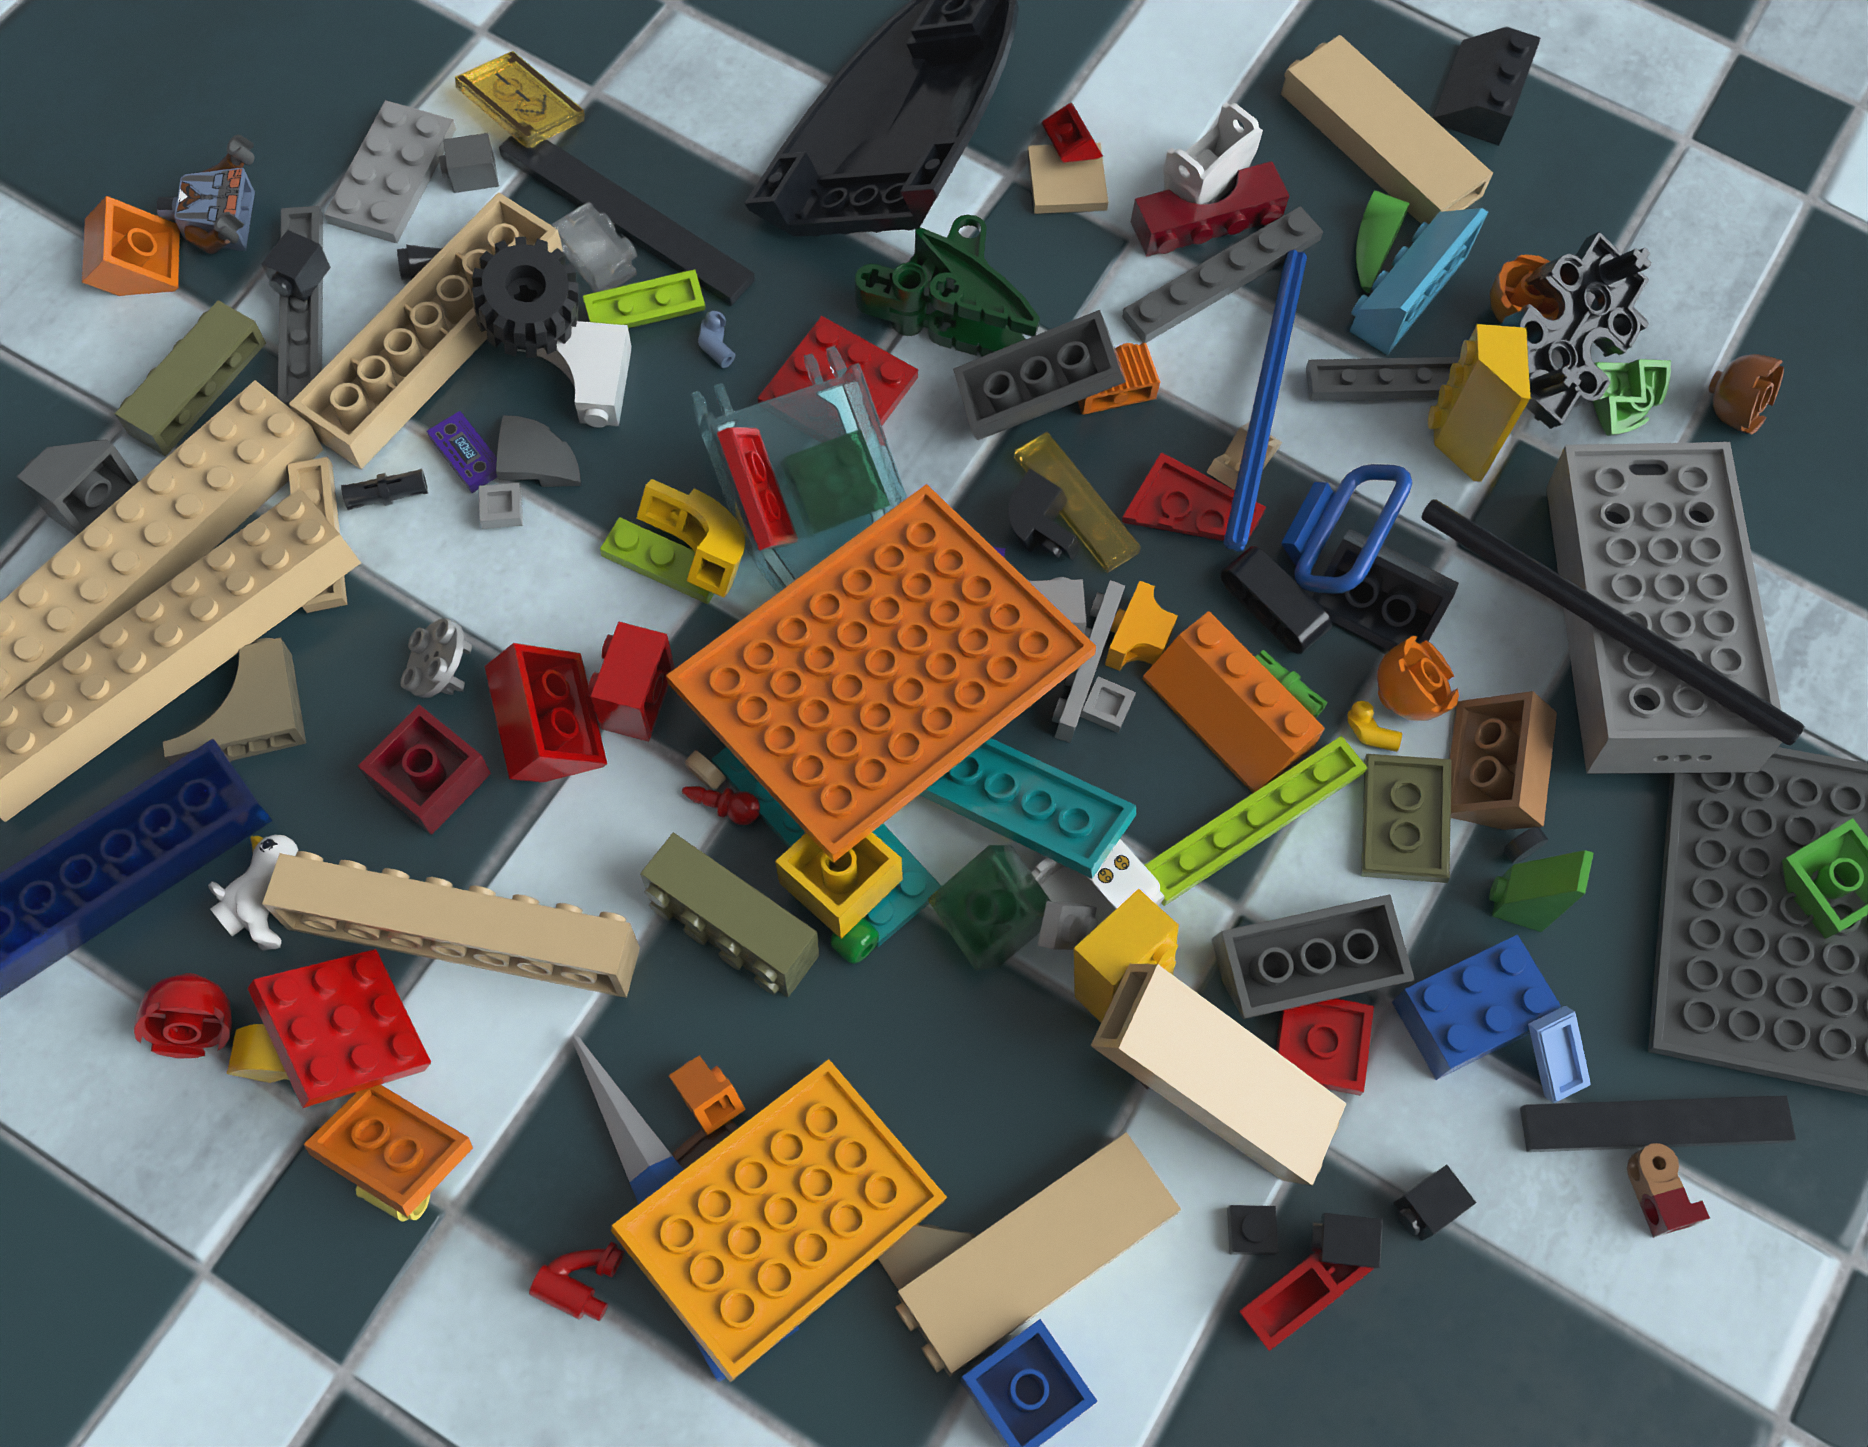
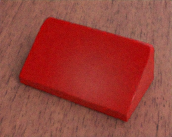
[1041,102,1103,163]

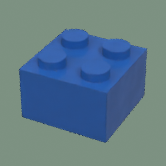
[960,1319,1098,1447]

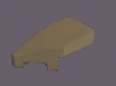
[878,1224,976,1290]

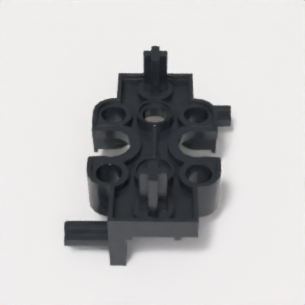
[1459,232,1652,429]

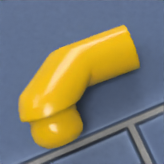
[1347,700,1402,752]

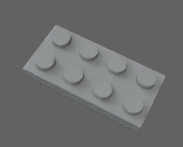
[324,100,456,243]

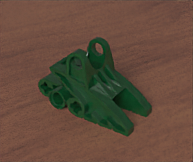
[855,214,1040,357]

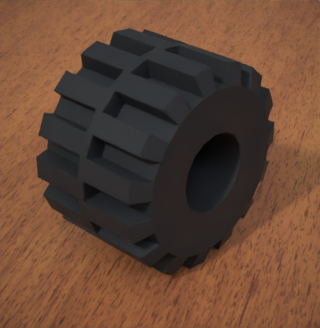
[472,237,579,358]

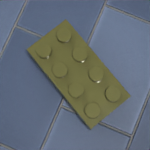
[640,832,819,997]

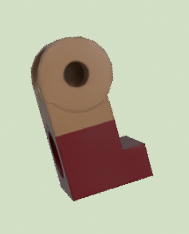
[1627,1143,1710,1238]

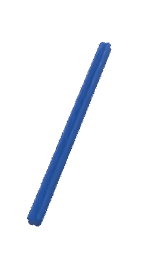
[1223,249,1307,552]

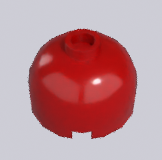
[133,973,232,1058]

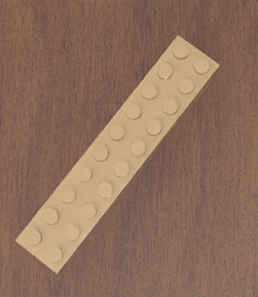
[0,380,323,701]
[0,488,361,822]

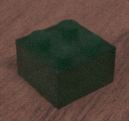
[780,429,890,538]
[927,845,1052,970]

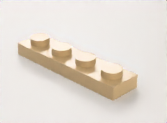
[288,456,347,613]

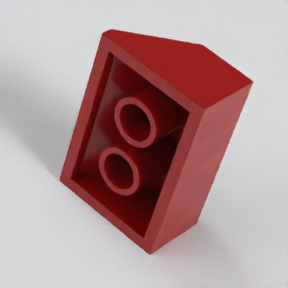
[484,643,607,782]

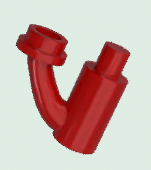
[529,1241,624,1321]

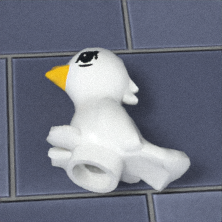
[208,834,298,951]

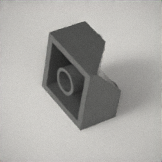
[17,440,139,536]

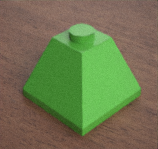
[1782,818,1868,939]

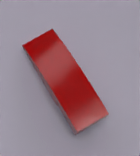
[1239,1251,1374,1351]

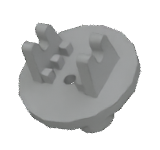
[400,618,472,698]

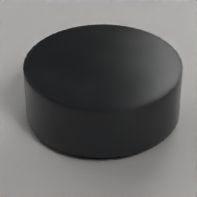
[1504,826,1549,864]

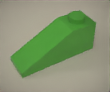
[1489,850,1594,932]

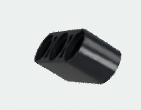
[1220,546,1332,655]

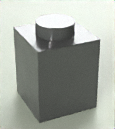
[439,133,499,193]

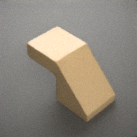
[1206,422,1282,490]

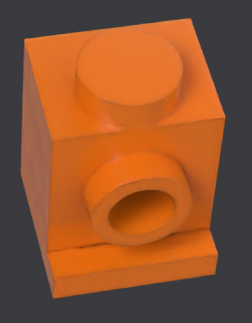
[669,1055,746,1136]

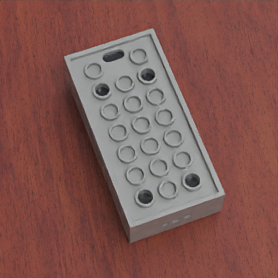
[1546,442,1782,773]

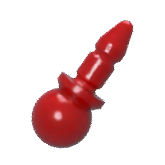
[682,786,760,825]

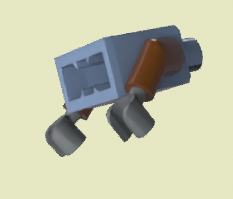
[157,134,255,254]

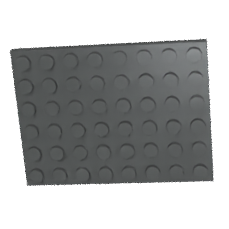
[1648,747,1868,1096]

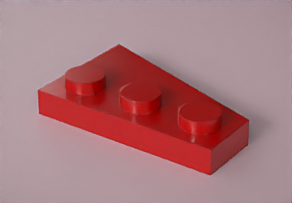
[1122,452,1266,541]

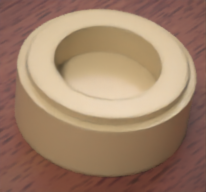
[685,750,726,790]

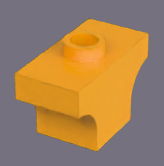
[1105,581,1178,671]

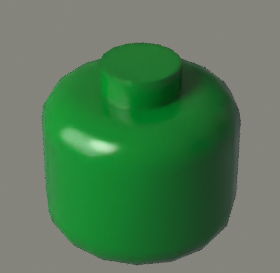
[830,917,880,964]

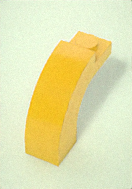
[636,479,745,598]

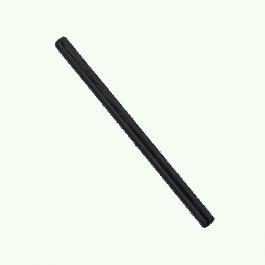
[1421,499,1805,745]

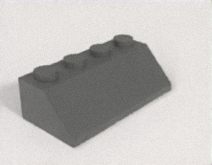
[1211,894,1415,1019]

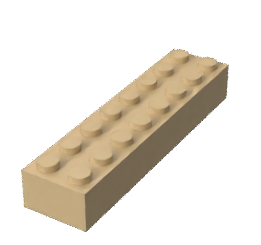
[289,192,563,470]
[262,851,640,998]

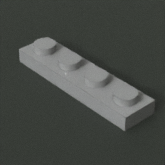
[1052,580,1125,743]

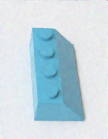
[1349,208,1488,355]

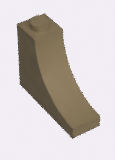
[163,638,306,773]

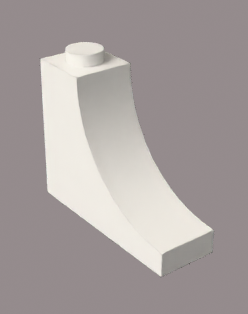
[517,321,632,427]

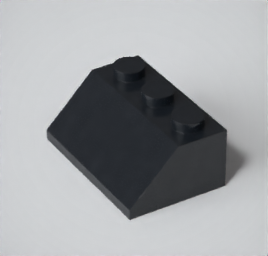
[1433,26,1541,146]
[1312,529,1459,651]

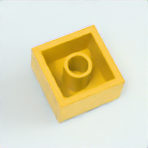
[775,832,903,939]

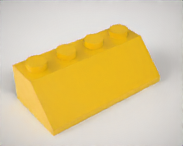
[1428,324,1530,482]

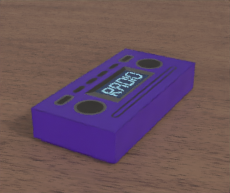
[427,411,498,493]

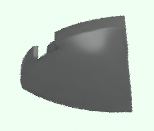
[496,415,581,487]

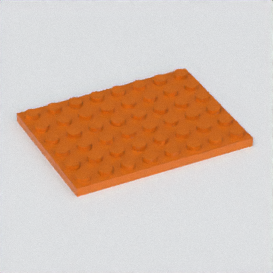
[666,484,1096,862]

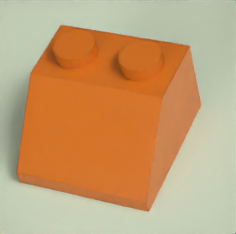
[82,196,180,296]

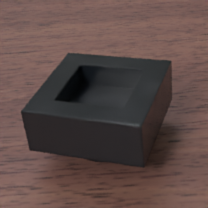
[1227,1205,1278,1255]

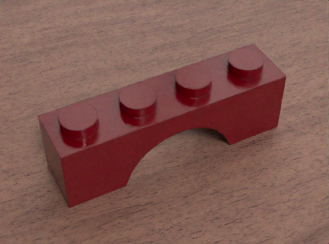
[1130,161,1290,257]

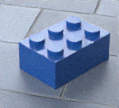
[1392,934,1561,1080]

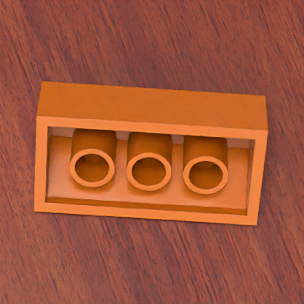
[1142,611,1325,794]

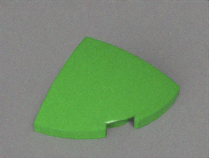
[1593,359,1671,436]

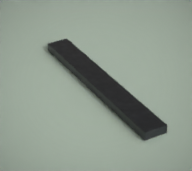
[498,124,755,306]

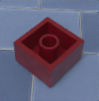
[358,705,491,835]

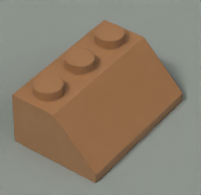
[1450,691,1557,830]

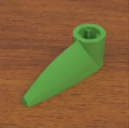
[1356,190,1410,294]

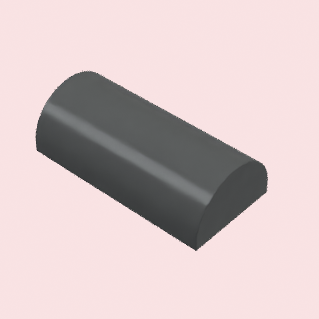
[953,310,1126,440]

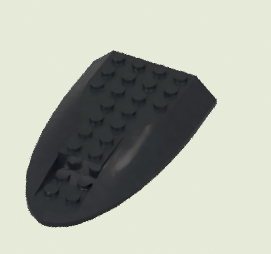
[744,0,1019,237]

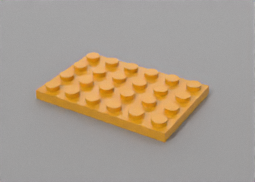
[611,1059,947,1382]

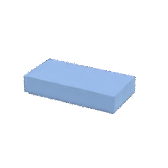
[1528,1005,1591,1104]

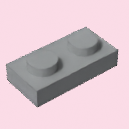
[1038,901,1098,950]

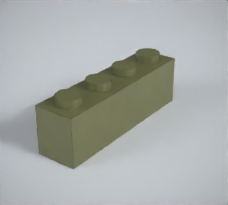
[114,300,266,456]

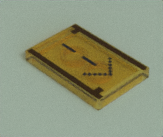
[455,51,585,148]

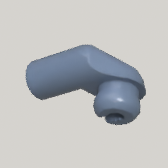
[698,311,736,368]

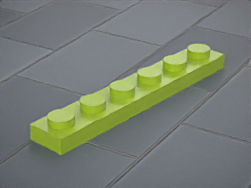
[1144,735,1367,906]

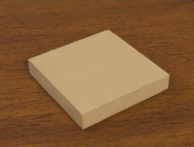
[1027,143,1109,214]

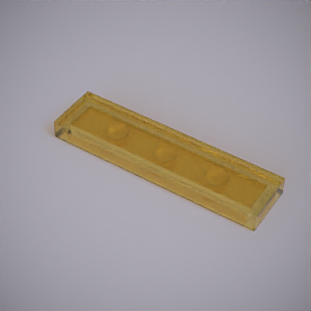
[1015,432,1141,573]

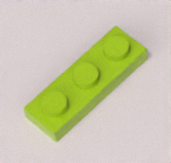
[583,269,705,328]
[600,517,714,604]

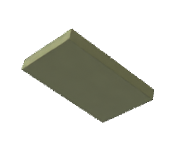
[1361,754,1451,883]

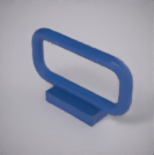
[1281,464,1412,594]

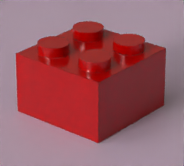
[588,621,675,742]

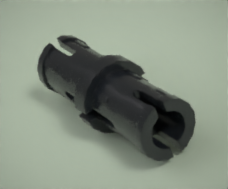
[341,468,428,510]

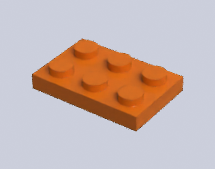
[304,1085,473,1217]

